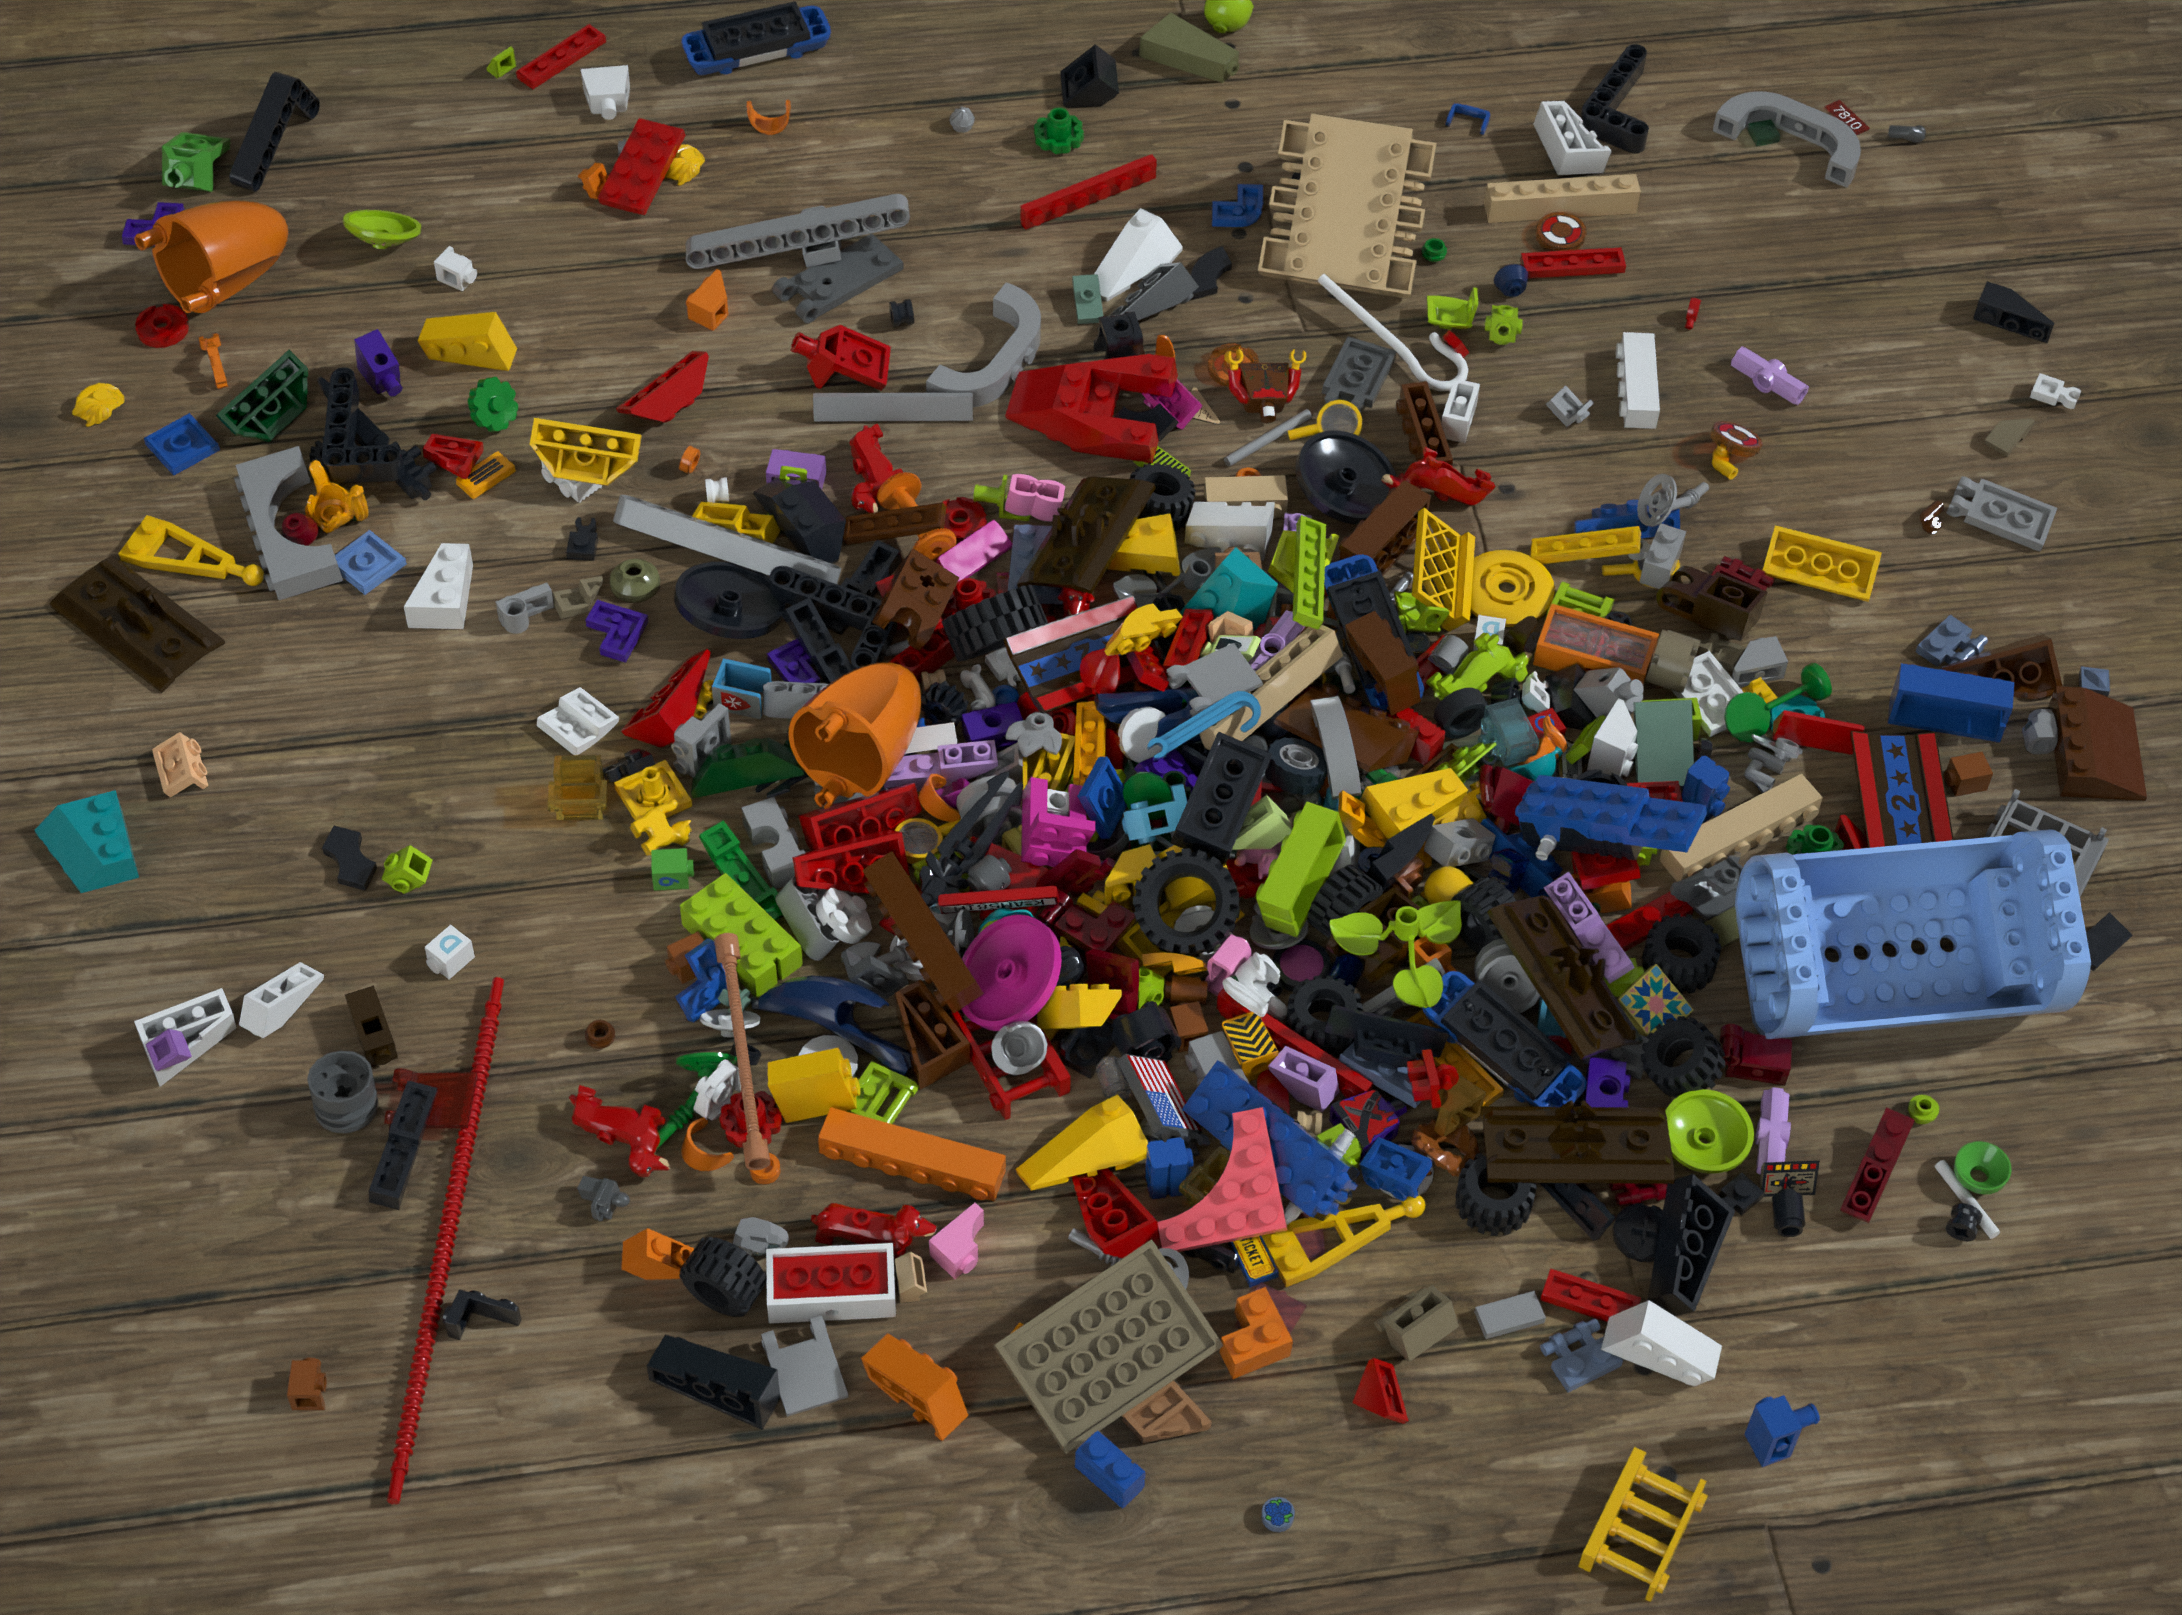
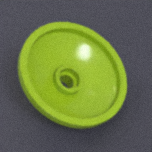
[343,210,421,249]
[1665,1089,1754,1174]

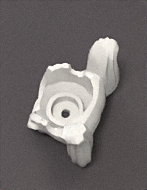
[1222,952,1287,1021]

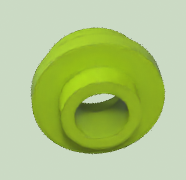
[1908,1095,1939,1124]

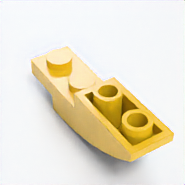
[1104,603,1183,656]

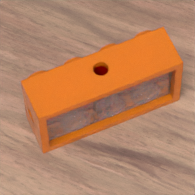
[1533,604,1659,687]

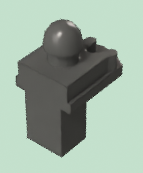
[577,1176,630,1221]

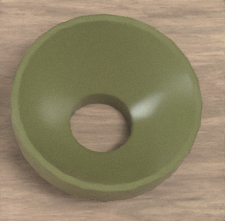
[610,559,660,603]

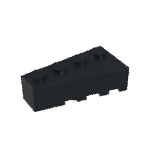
[1648,1174,1735,1316]
[647,1334,781,1430]

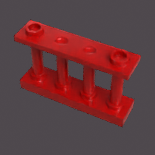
[952,1011,1071,1120]

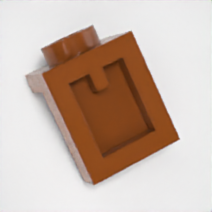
[1388,856,1425,900]

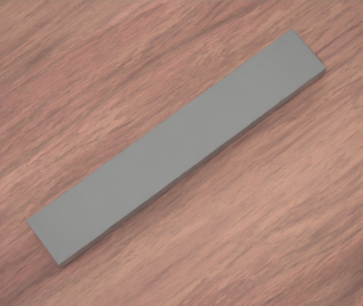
[813,393,973,421]

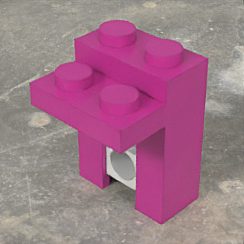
[1021,777,1095,867]

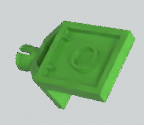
[162,132,230,192]

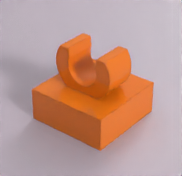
[577,163,609,199]

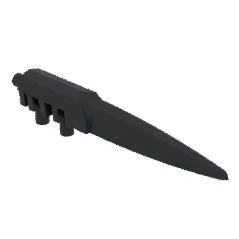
[317,376,437,501]

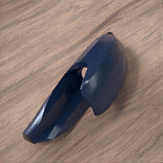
[1094,686,1202,745]
[751,975,912,1077]

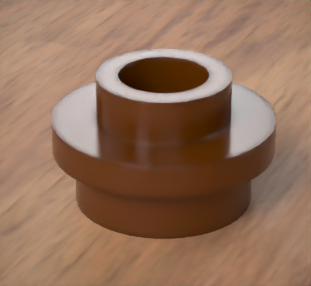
[585,1020,615,1049]

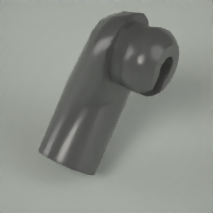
[1888,125,1926,143]

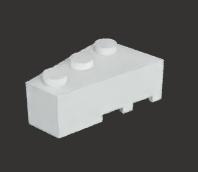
[1533,101,1612,175]
[404,543,473,629]
[134,988,237,1087]

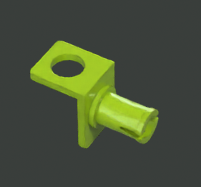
[973,475,1031,521]

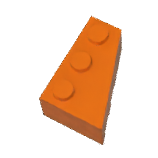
[861,1333,969,1441]

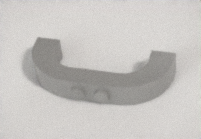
[1713,92,1861,188]
[926,282,1041,408]

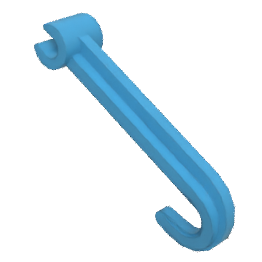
[1147,691,1261,761]

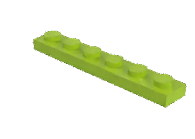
[1292,515,1326,630]

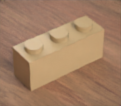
[1204,475,1288,518]

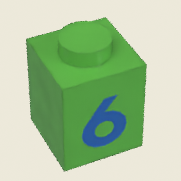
[651,848,694,891]

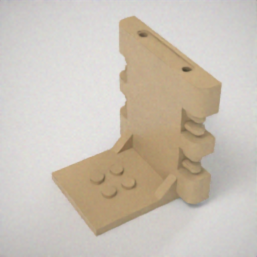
[1258,114,1437,298]

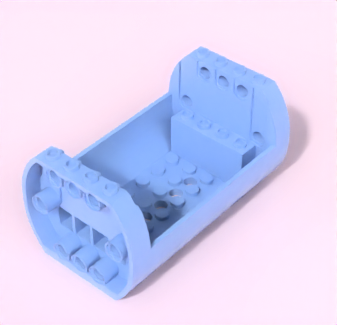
[1735,829,2091,1039]

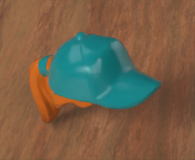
[1507,716,1567,782]

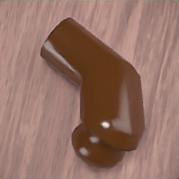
[1919,500,1945,534]

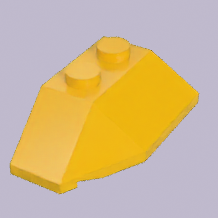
[530,418,642,486]

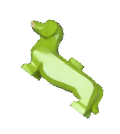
[1426,633,1533,701]

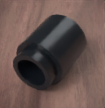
[1772,1189,1805,1237]

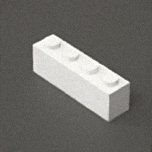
[1616,332,1660,429]

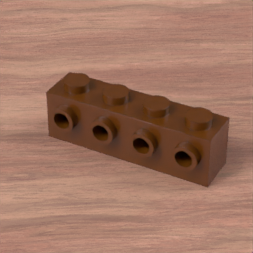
[1396,381,1453,466]

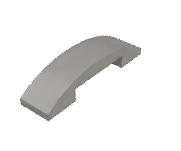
[1310,696,1361,800]

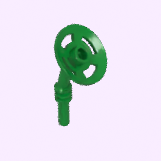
[656,1052,737,1150]

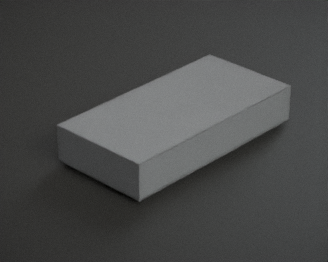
[1475,1291,1546,1339]

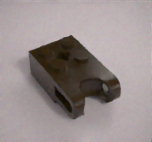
[1656,566,1768,641]
[1326,887,1422,983]

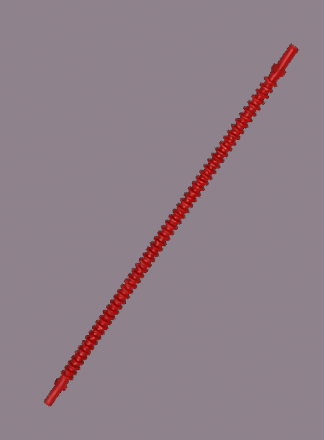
[387,977,504,1504]

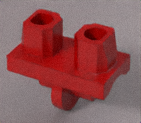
[1407,1049,1459,1109]

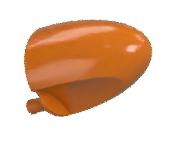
[134,201,288,313]
[788,663,921,809]

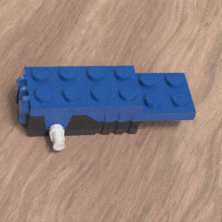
[1515,775,1707,860]
[1182,1060,1360,1225]

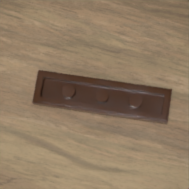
[842,502,947,545]

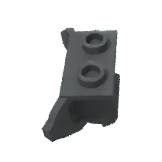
[1670,851,1743,921]

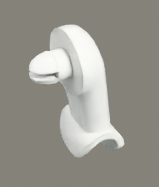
[960,664,996,710]

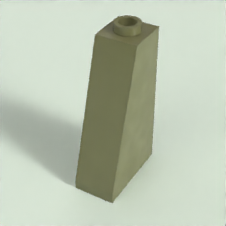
[1139,13,1239,83]

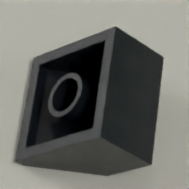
[1060,44,1119,108]

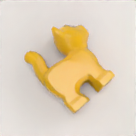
[630,799,692,856]

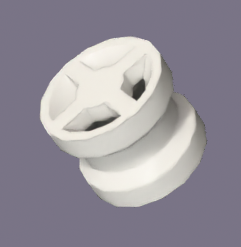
[705,477,729,504]

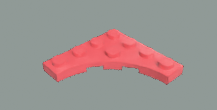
[1157,1107,1287,1252]

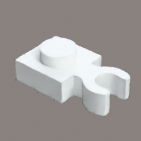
[2030,373,2081,409]
[985,647,1022,690]
[1522,671,1550,713]

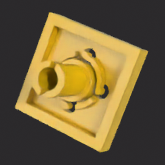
[614,760,692,821]

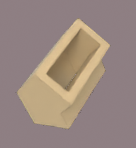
[895,1252,927,1303]

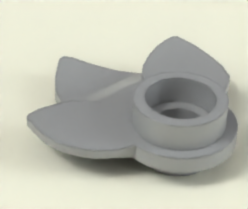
[1006,712,1062,757]
[1751,734,1803,761]

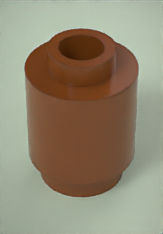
[1164,975,1208,1005]

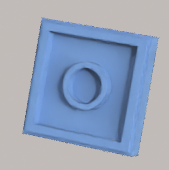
[335,530,407,595]

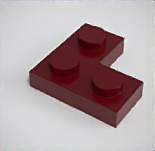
[1054,901,1137,953]

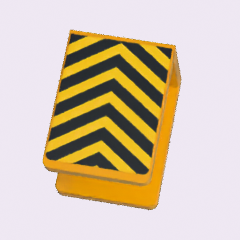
[1222,1012,1278,1082]

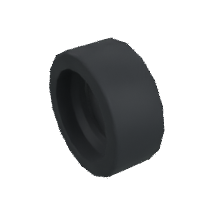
[1433,688,1491,739]

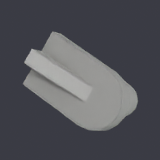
[1744,748,1786,793]

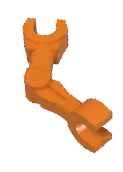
[198,333,228,389]

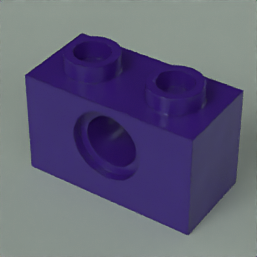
[962,702,1023,752]
[1583,1057,1631,1107]

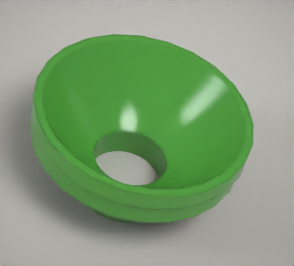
[1954,1141,2012,1195]

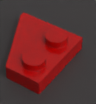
[423,434,484,479]

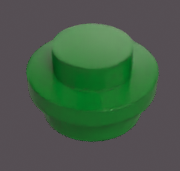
[1421,238,1447,262]

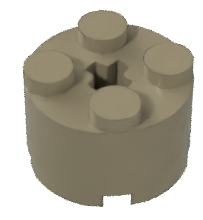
[1645,629,1701,693]

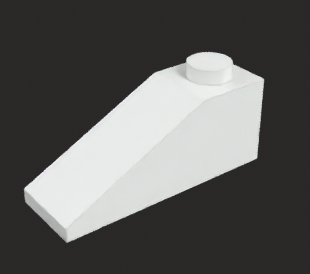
[239,962,324,1038]

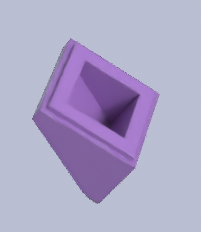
[145,1029,192,1071]

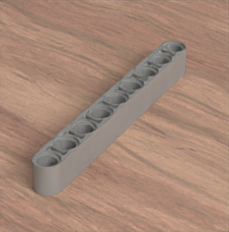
[685,194,910,269]
[613,495,842,584]

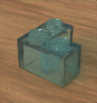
[1478,698,1539,767]

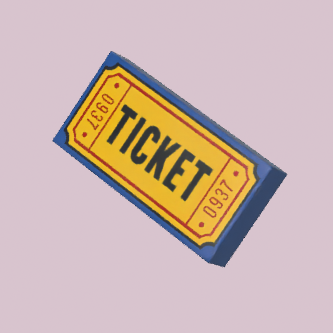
[1228,1236,1279,1288]

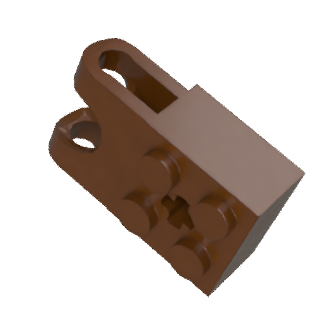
[872,548,960,652]

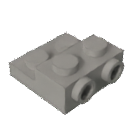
[671,703,731,778]

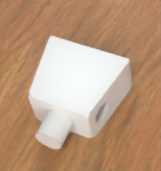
[581,65,630,120]

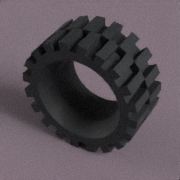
[942,585,1048,662]
[1133,849,1240,957]

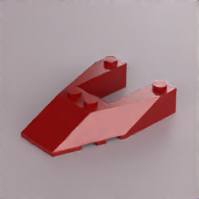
[1005,354,1178,463]

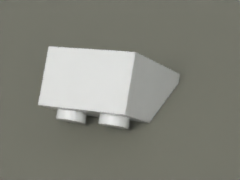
[1587,698,1638,778]

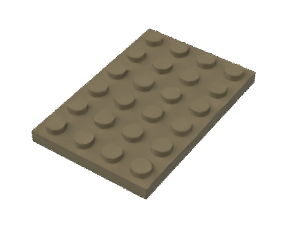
[993,1239,1224,1454]

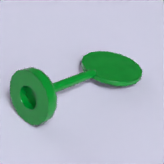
[1724,663,1832,743]
[1123,772,1173,820]

